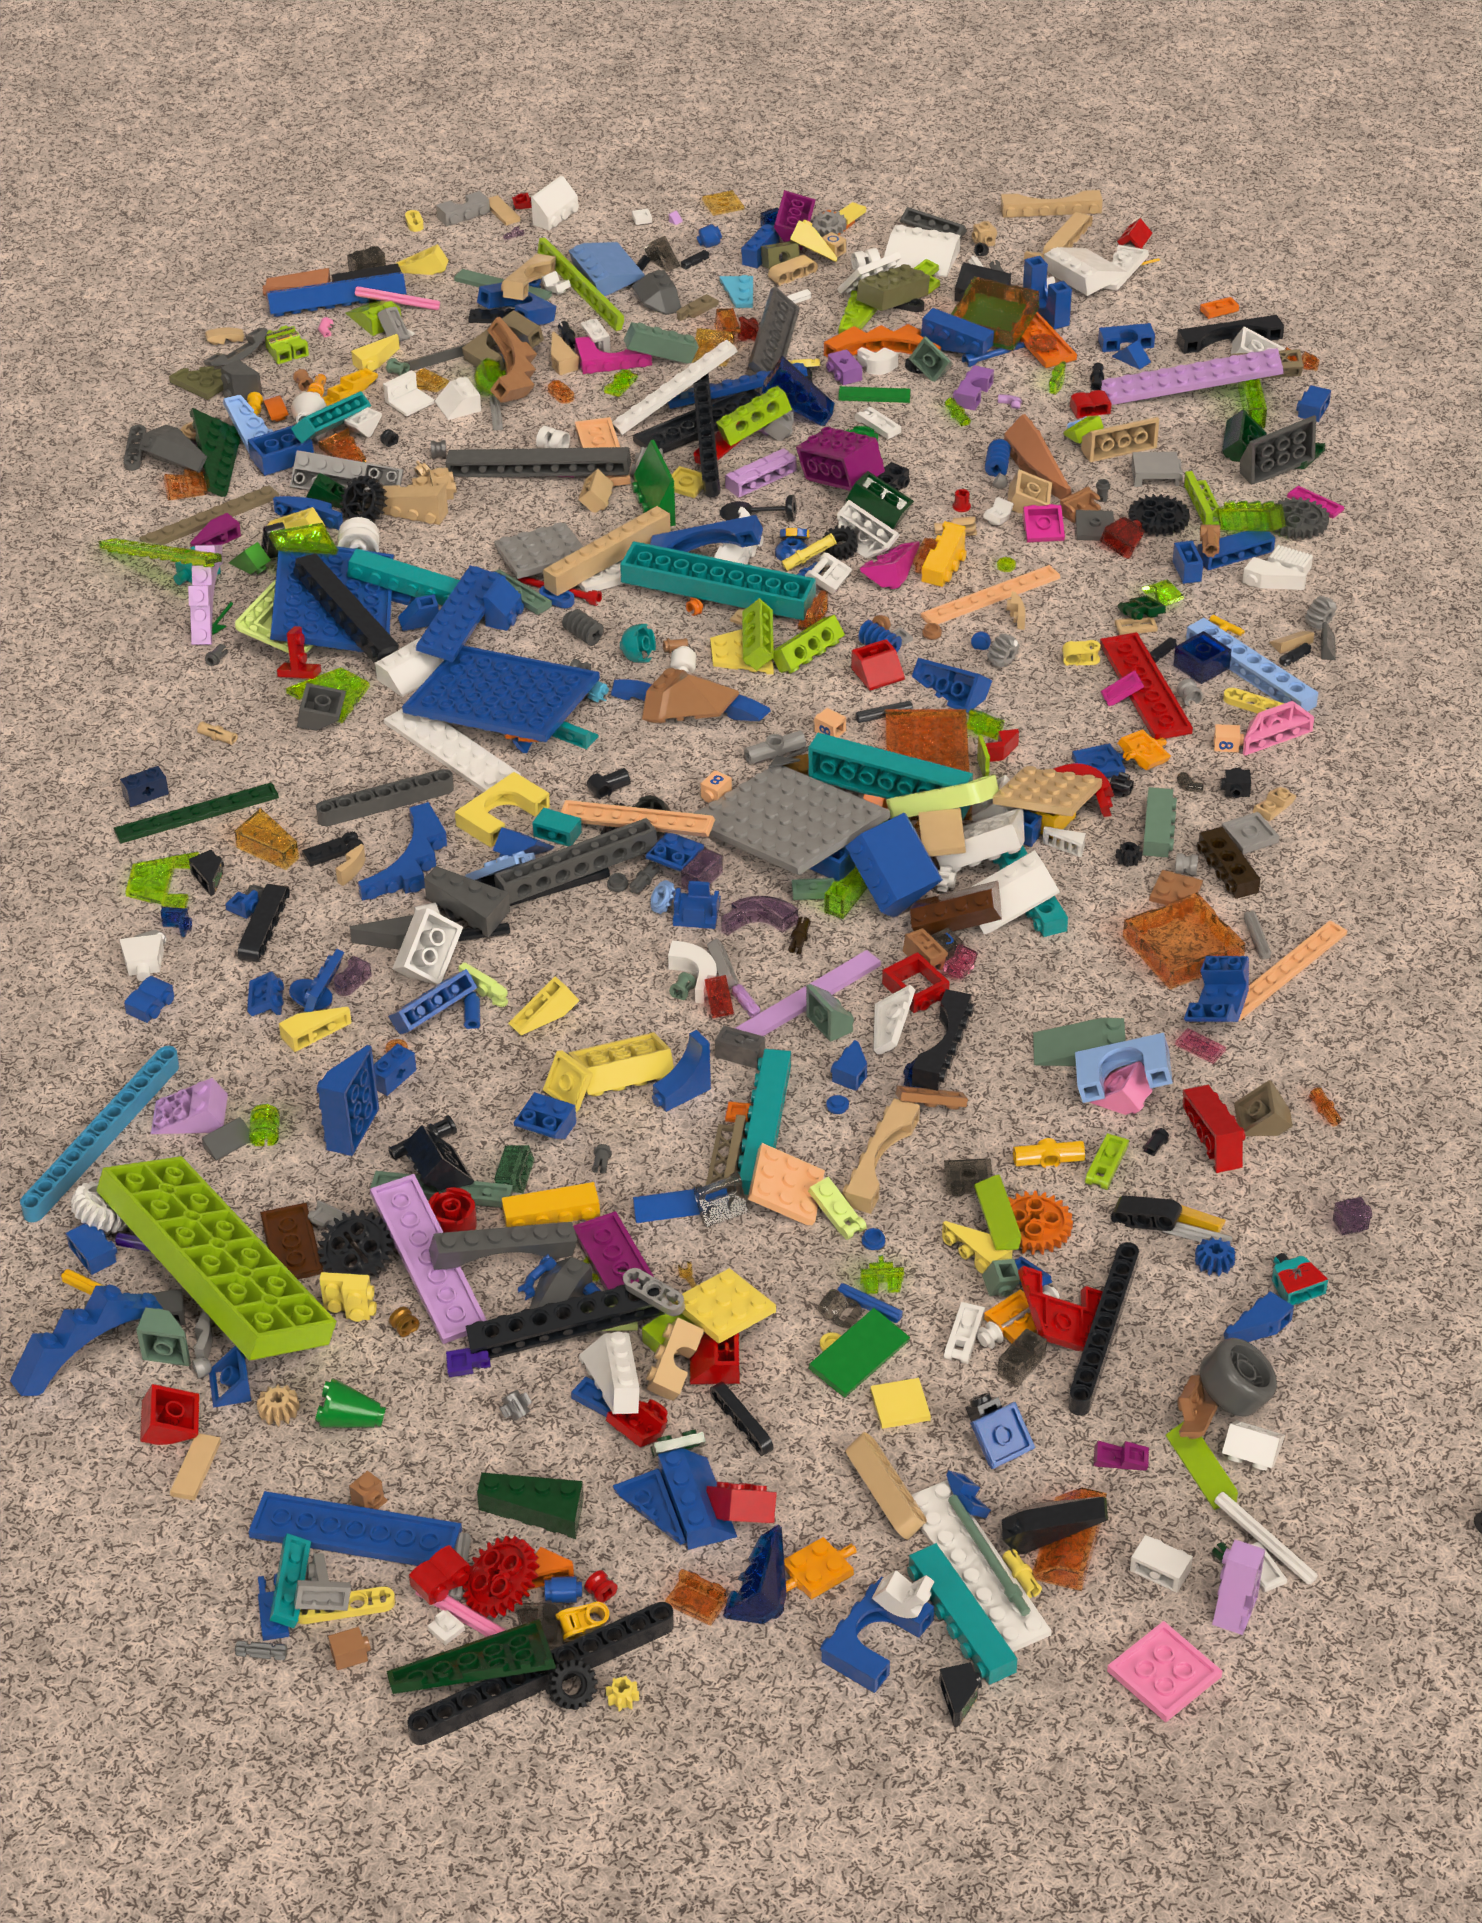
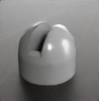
[992,473,1008,489]
[192,1357,212,1379]

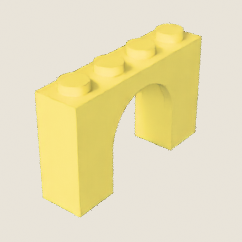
[455,772,550,847]

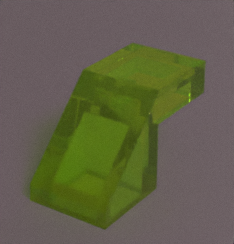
[1142,579,1184,606]

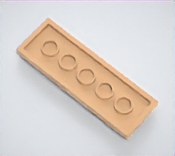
[575,417,631,486]

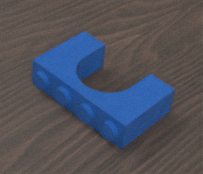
[1023,256,1072,329]
[477,283,557,325]
[820,1576,934,1693]

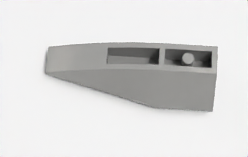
[290,450,404,491]

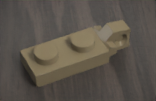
[676,294,719,321]

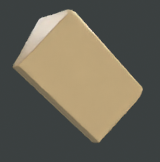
[1269,631,1314,654]

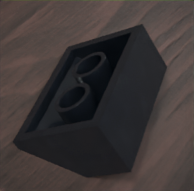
[954,262,1011,304]
[403,1125,475,1190]

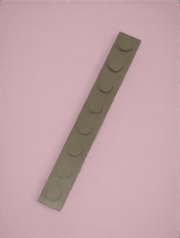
[139,485,279,551]

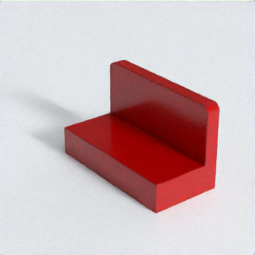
[1117,218,1152,249]

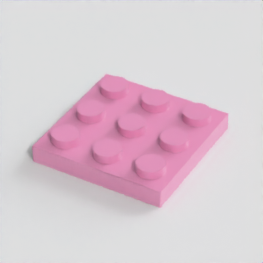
[1107,1621,1222,1723]

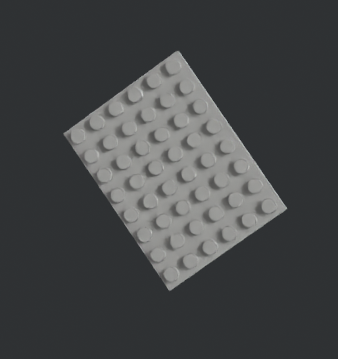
[694,765,891,875]

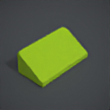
[1063,416,1104,444]

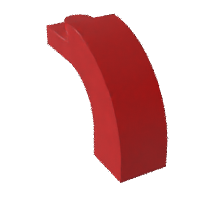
[1053,763,1114,817]

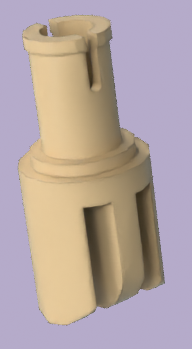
[934,516,977,536]

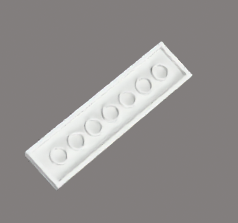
[384,709,521,792]
[912,1480,1052,1652]

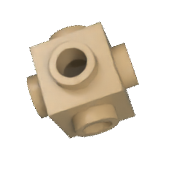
[972,221,997,247]

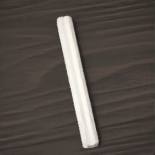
[1214,1492,1318,1584]

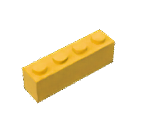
[501,1182,600,1227]

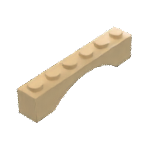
[1001,190,1103,218]
[501,254,556,300]
[842,1098,920,1214]

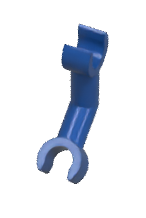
[518,1254,557,1300]

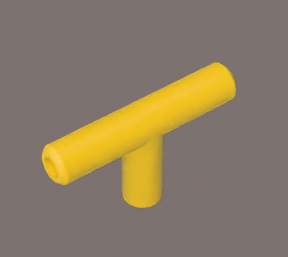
[1209,615,1245,636]

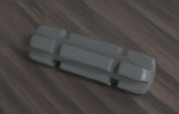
[235,1640,288,1660]

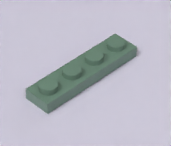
[495,569,552,615]

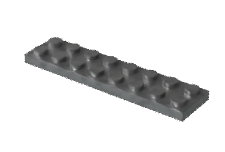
[748,286,800,386]

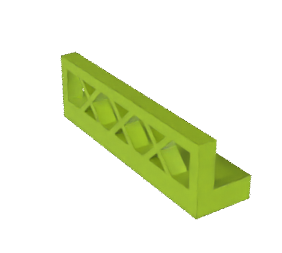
[1184,471,1227,526]

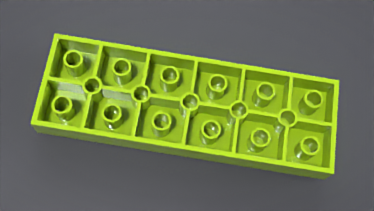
[96,1156,337,1361]

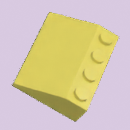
[568,1032,674,1096]

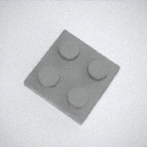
[1221,812,1280,854]

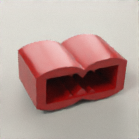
[1070,390,1112,419]
[409,1545,471,1605]

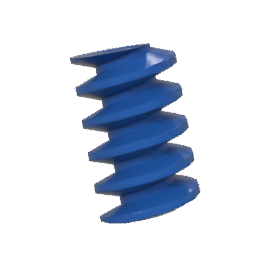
[985,439,1011,477]
[858,620,902,652]

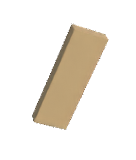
[488,195,520,226]
[170,1433,221,1501]

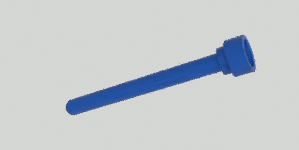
[962,342,1025,367]

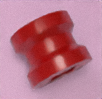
[584,1570,618,1603]

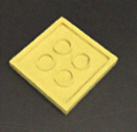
[673,1268,776,1343]

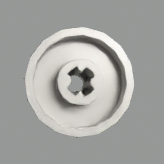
[337,517,380,552]

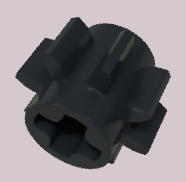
[1110,772,1134,798]
[1115,842,1142,867]

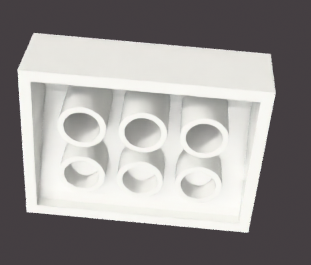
[884,225,960,277]
[1044,247,1128,296]
[936,808,1025,873]

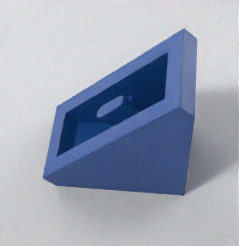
[1112,340,1151,370]

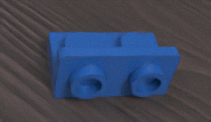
[247,971,284,1016]

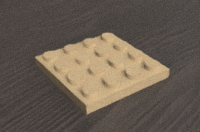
[993,766,1102,816]

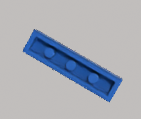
[633,1185,729,1223]

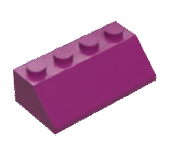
[774,190,816,251]

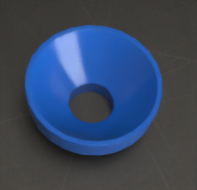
[775,537,808,561]

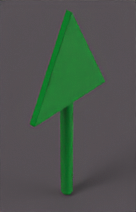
[212,602,233,635]

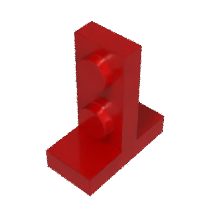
[277,626,322,679]

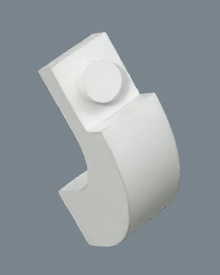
[668,941,717,1004]

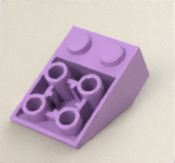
[151,1078,228,1134]

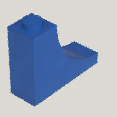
[652,1030,711,1112]

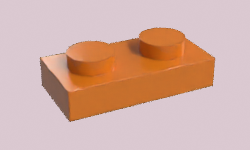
[1200,297,1239,319]

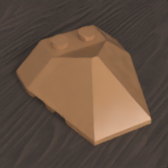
[642,668,739,723]

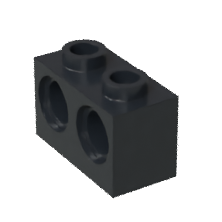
[878,462,910,491]

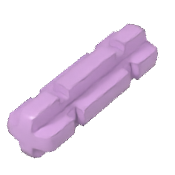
[732,984,760,1018]

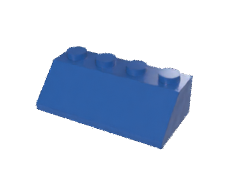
[658,1448,737,1550]

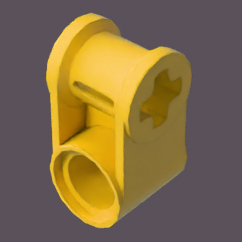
[555,1602,609,1642]

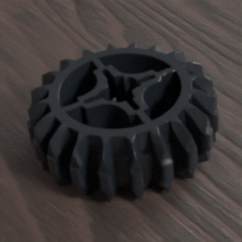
[340,475,388,523]

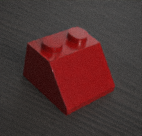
[140,1384,199,1445]

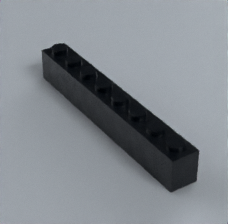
[293,553,399,664]

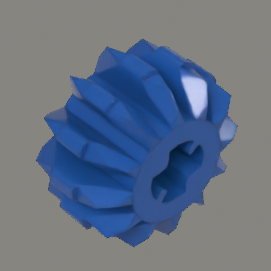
[1195,1236,1236,1276]

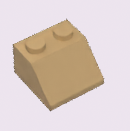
[1007,469,1052,514]

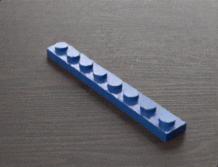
[667,363,808,409]

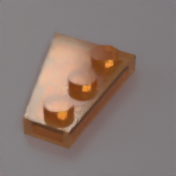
[318,428,366,463]

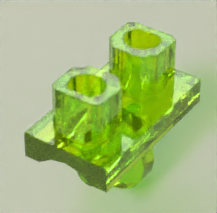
[965,708,1005,740]
[860,1255,904,1294]

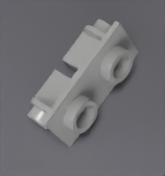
[308,1200,356,1237]

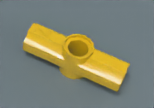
[1013,1138,1085,1168]

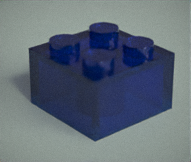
[1173,631,1232,684]

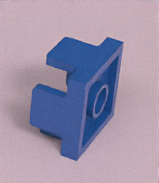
[673,881,721,929]

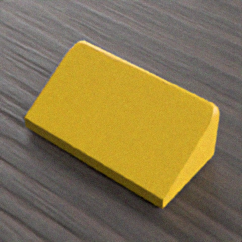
[1177,1205,1226,1233]

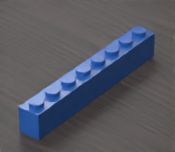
[266,272,407,316]

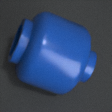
[696,224,722,248]

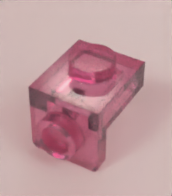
[943,944,978,979]

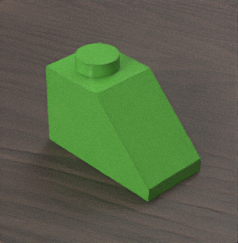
[229,542,271,574]

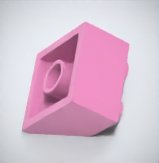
[1090,1061,1152,1115]

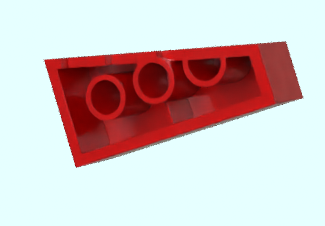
[1183,1084,1245,1173]

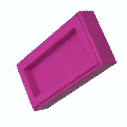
[1101,671,1144,706]

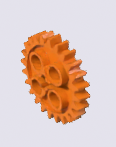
[1008,1191,1073,1255]

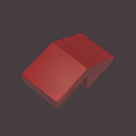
[985,729,1019,762]

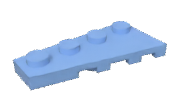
[223,395,273,453]

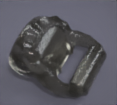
[817,1289,863,1328]

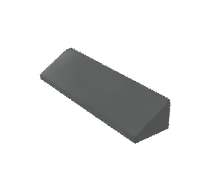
[900,207,967,238]
[405,343,468,371]

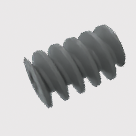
[562,609,604,647]

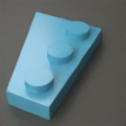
[719,275,753,308]

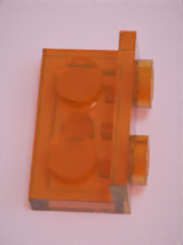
[798,590,828,630]
[665,1569,727,1626]

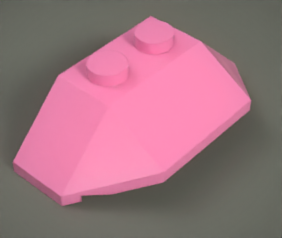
[1242,701,1314,756]

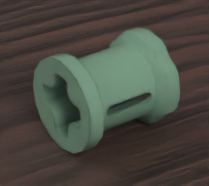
[386,358,410,376]
[669,972,696,1001]

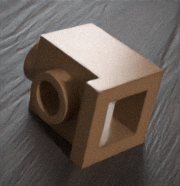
[349,1470,388,1510]

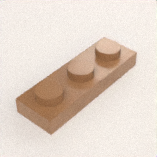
[895,1086,968,1109]

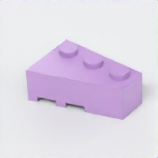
[1212,1540,1266,1635]

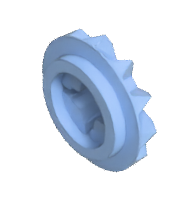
[651,880,676,914]

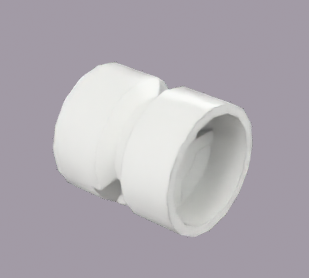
[851,248,881,270]
[536,426,570,448]

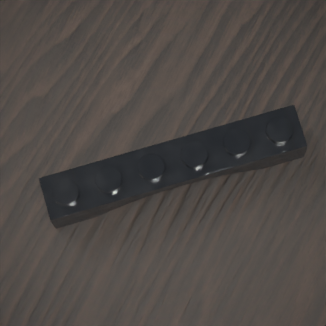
[1177,315,1284,354]
[911,989,974,1091]

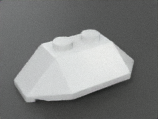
[837,500,900,558]

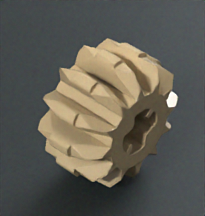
[257,1384,300,1427]

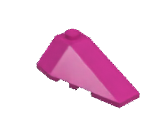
[860,541,920,589]

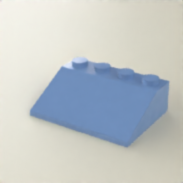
[568,242,645,296]

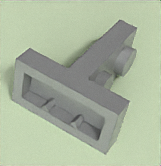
[294,1553,351,1611]

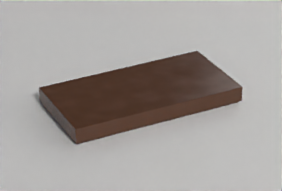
[260,1202,324,1279]

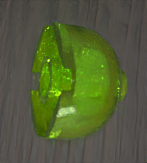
[474,358,506,394]

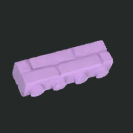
[725,448,797,498]

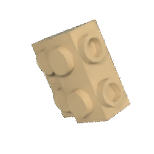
[412,468,457,500]

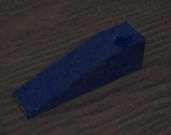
[723,1524,787,1624]

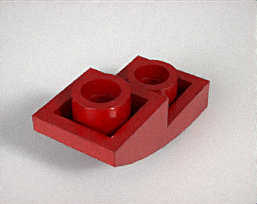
[512,192,532,209]

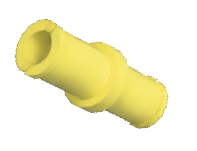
[1002,1549,1042,1598]

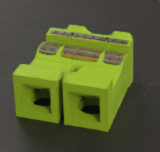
[265,325,309,364]

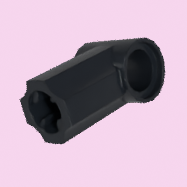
[587,768,631,800]

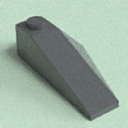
[138,425,207,473]

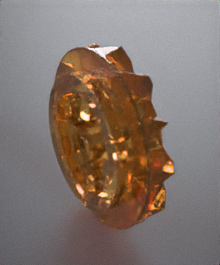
[1029,334,1057,353]

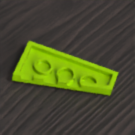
[838,290,878,334]

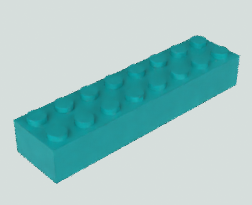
[808,732,973,820]

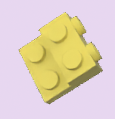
[319,1272,377,1322]

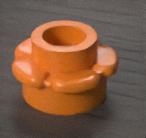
[686,598,703,616]

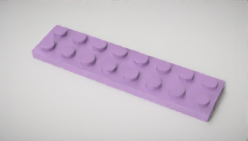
[370,1174,486,1344]

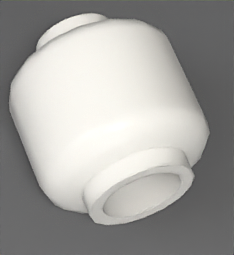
[670,646,697,673]

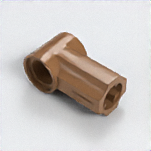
[1200,524,1220,557]

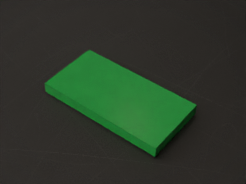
[808,1308,910,1398]

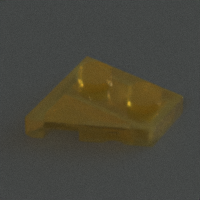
[416,368,449,392]

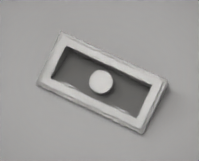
[377,307,410,342]

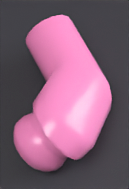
[318,317,333,338]

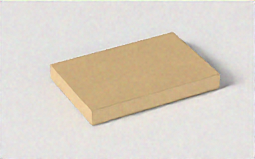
[918,808,966,857]

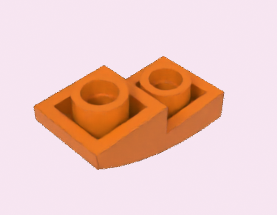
[263,395,289,422]

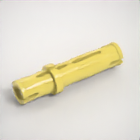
[781,533,837,571]

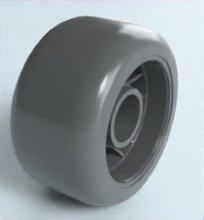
[1199,1338,1277,1417]

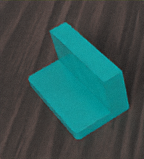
[553,721,599,749]

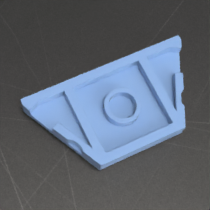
[465,851,536,880]

